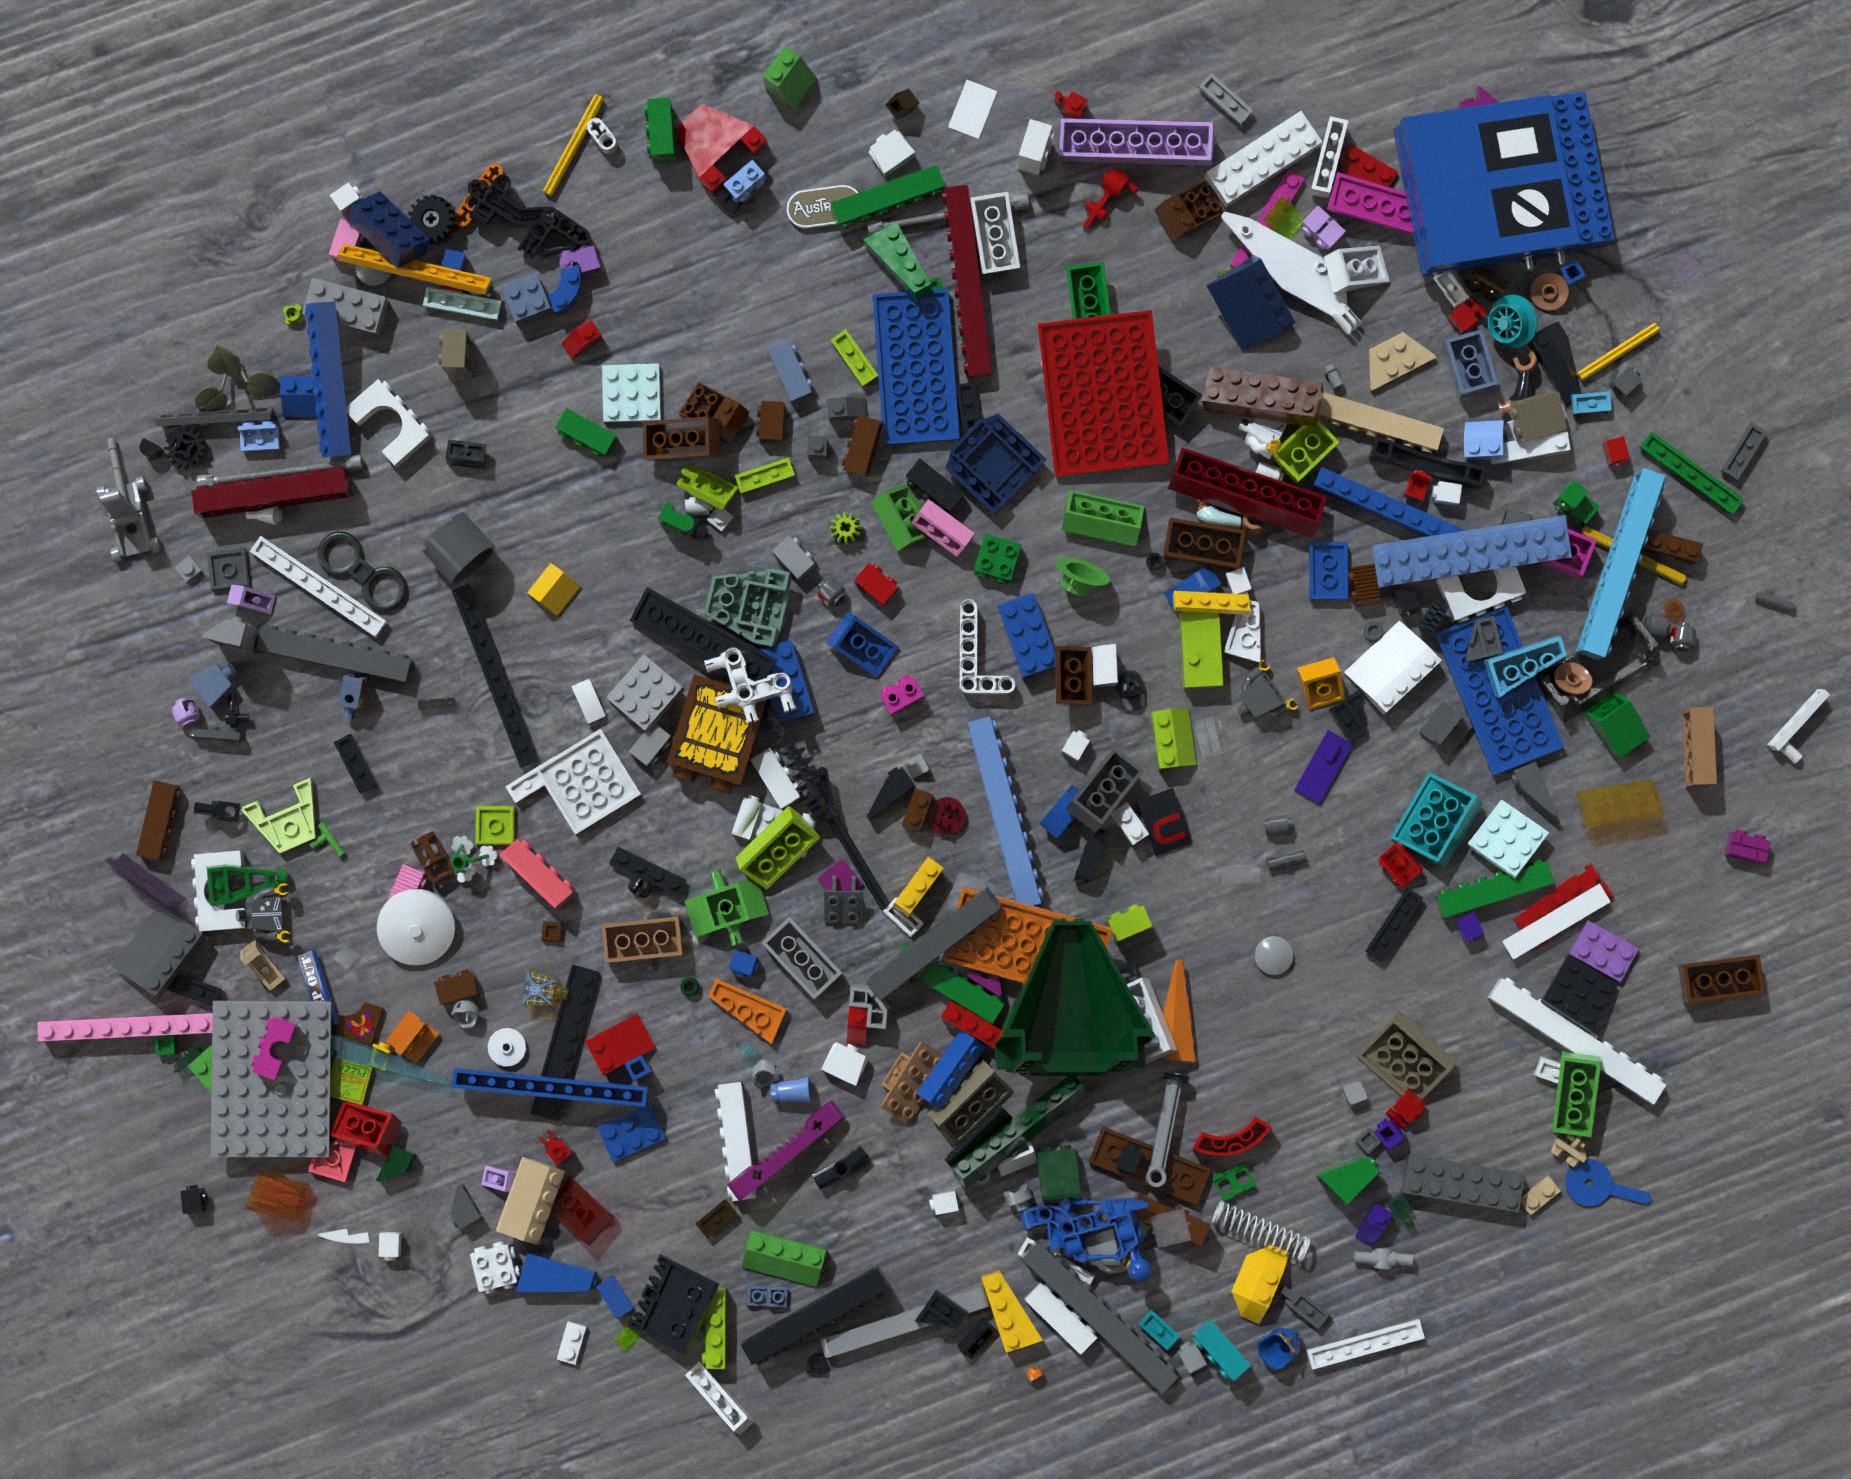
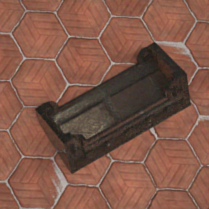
[1536,612,1661,723]

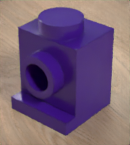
[1374,1119,1407,1150]

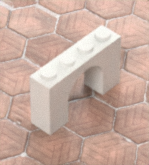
[346,379,431,468]
[1436,566,1526,623]
[191,851,246,932]

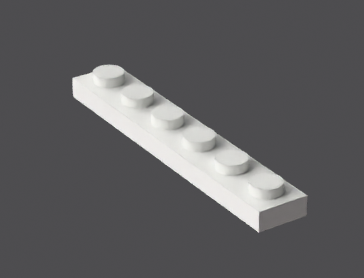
[1306,1319,1425,1370]

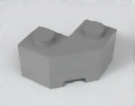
[849,984,891,1029]

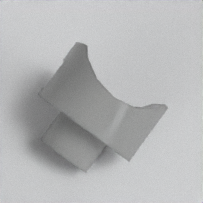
[451,999,479,1029]
[752,1059,779,1089]
[1003,1184,1033,1212]

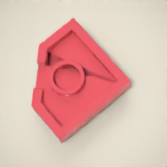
[308,1140,357,1182]

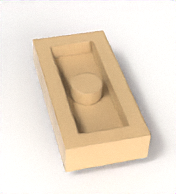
[1521,1175,1561,1215]

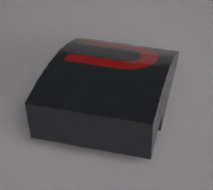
[1136,788,1192,856]

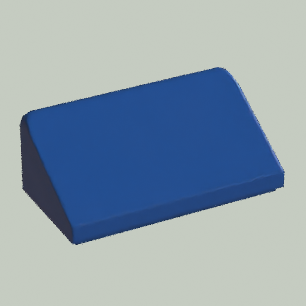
[596,1275,634,1319]

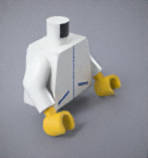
[1238,418,1293,459]

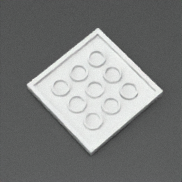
[535,729,641,834]

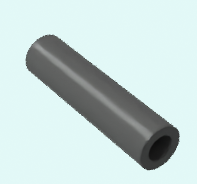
[1755,592,1795,612]

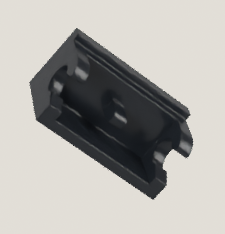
[445,439,487,469]

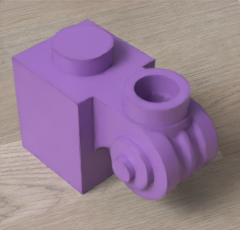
[559,245,602,276]

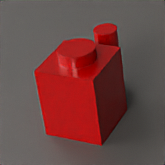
[1054,91,1088,119]
[1447,296,1487,335]
[1385,1088,1426,1129]

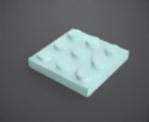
[602,364,661,423]
[1467,800,1549,879]

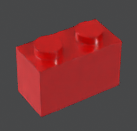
[854,563,898,607]

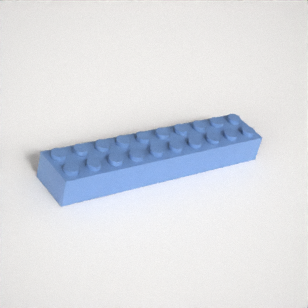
[1372,515,1572,587]
[967,717,1044,906]

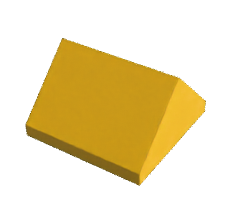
[527,563,581,616]

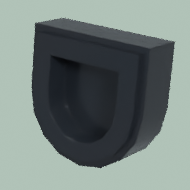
[807,1353,827,1374]

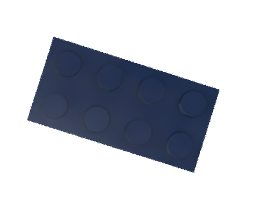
[348,191,430,268]

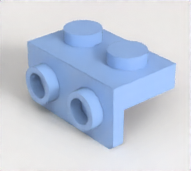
[724,160,766,204]
[238,421,280,452]

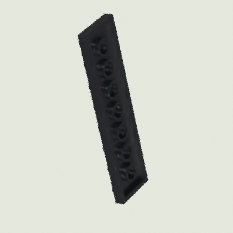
[629,587,778,682]

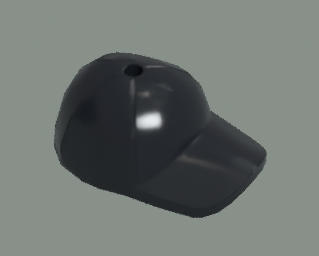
[1116,670,1146,711]

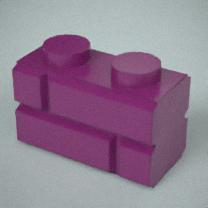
[1724,829,1771,864]

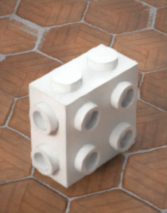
[470,1241,521,1294]

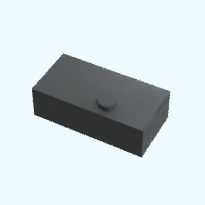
[1065,747,1144,833]

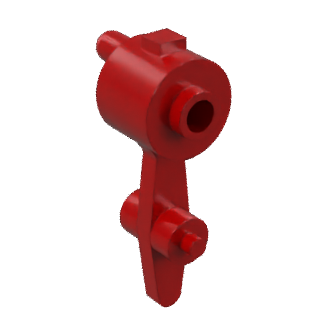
[1082,168,1139,230]

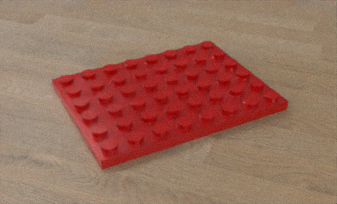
[1038,310,1169,476]

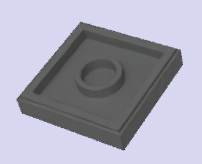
[207,548,250,591]

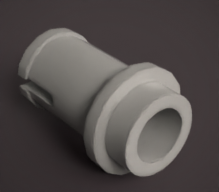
[1324,363,1344,389]

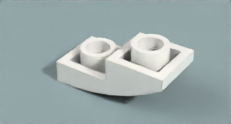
[571,679,605,724]

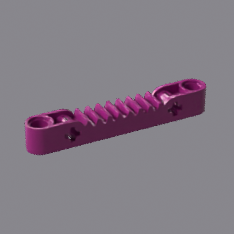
[727,1100,844,1201]

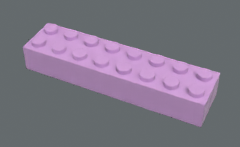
[1059,118,1214,166]

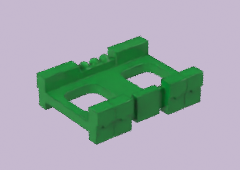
[1211,1161,1256,1202]

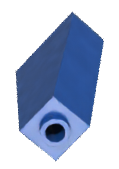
[516,1252,598,1292]

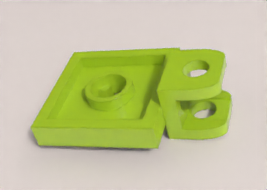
[677,463,738,510]

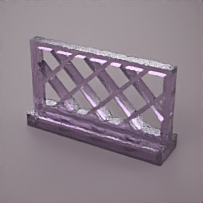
[106,853,185,913]

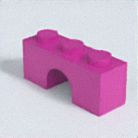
[251,1015,297,1080]

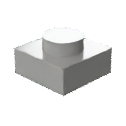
[175,556,203,583]

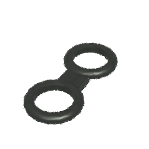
[317,531,407,612]

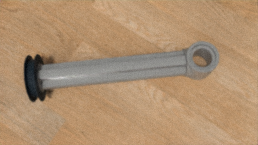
[1145,1072,1190,1187]

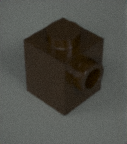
[885,88,920,120]

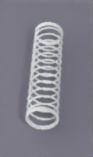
[1212,1201,1311,1261]

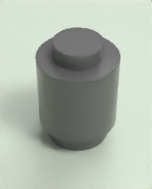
[1264,815,1293,836]

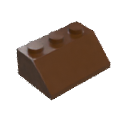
[1055,646,1092,707]

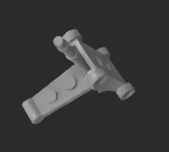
[97,438,162,563]

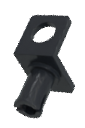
[194,801,240,822]

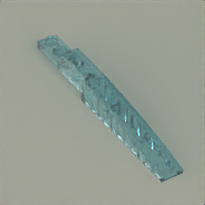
[331,1033,452,1085]

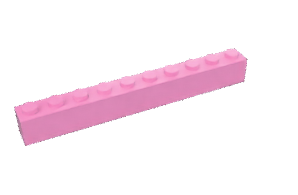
[38,1013,213,1041]

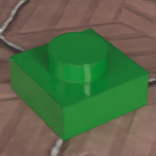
[155,1035,176,1055]

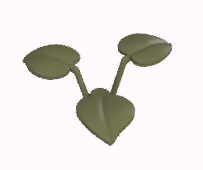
[195,344,280,411]

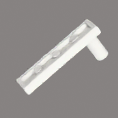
[1767,689,1830,763]

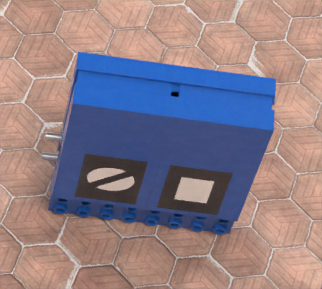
[1393,91,1615,277]

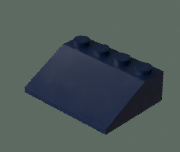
[1206,255,1296,350]

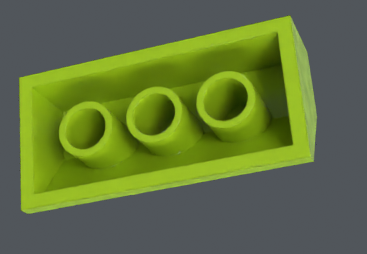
[736,806,820,890]

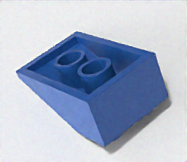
[826,612,898,678]

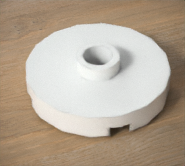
[488,1028,527,1067]

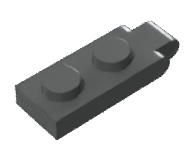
[188,726,243,741]

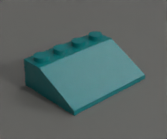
[1390,772,1483,869]

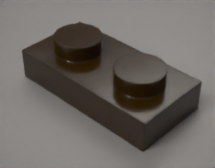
[695,1199,738,1238]

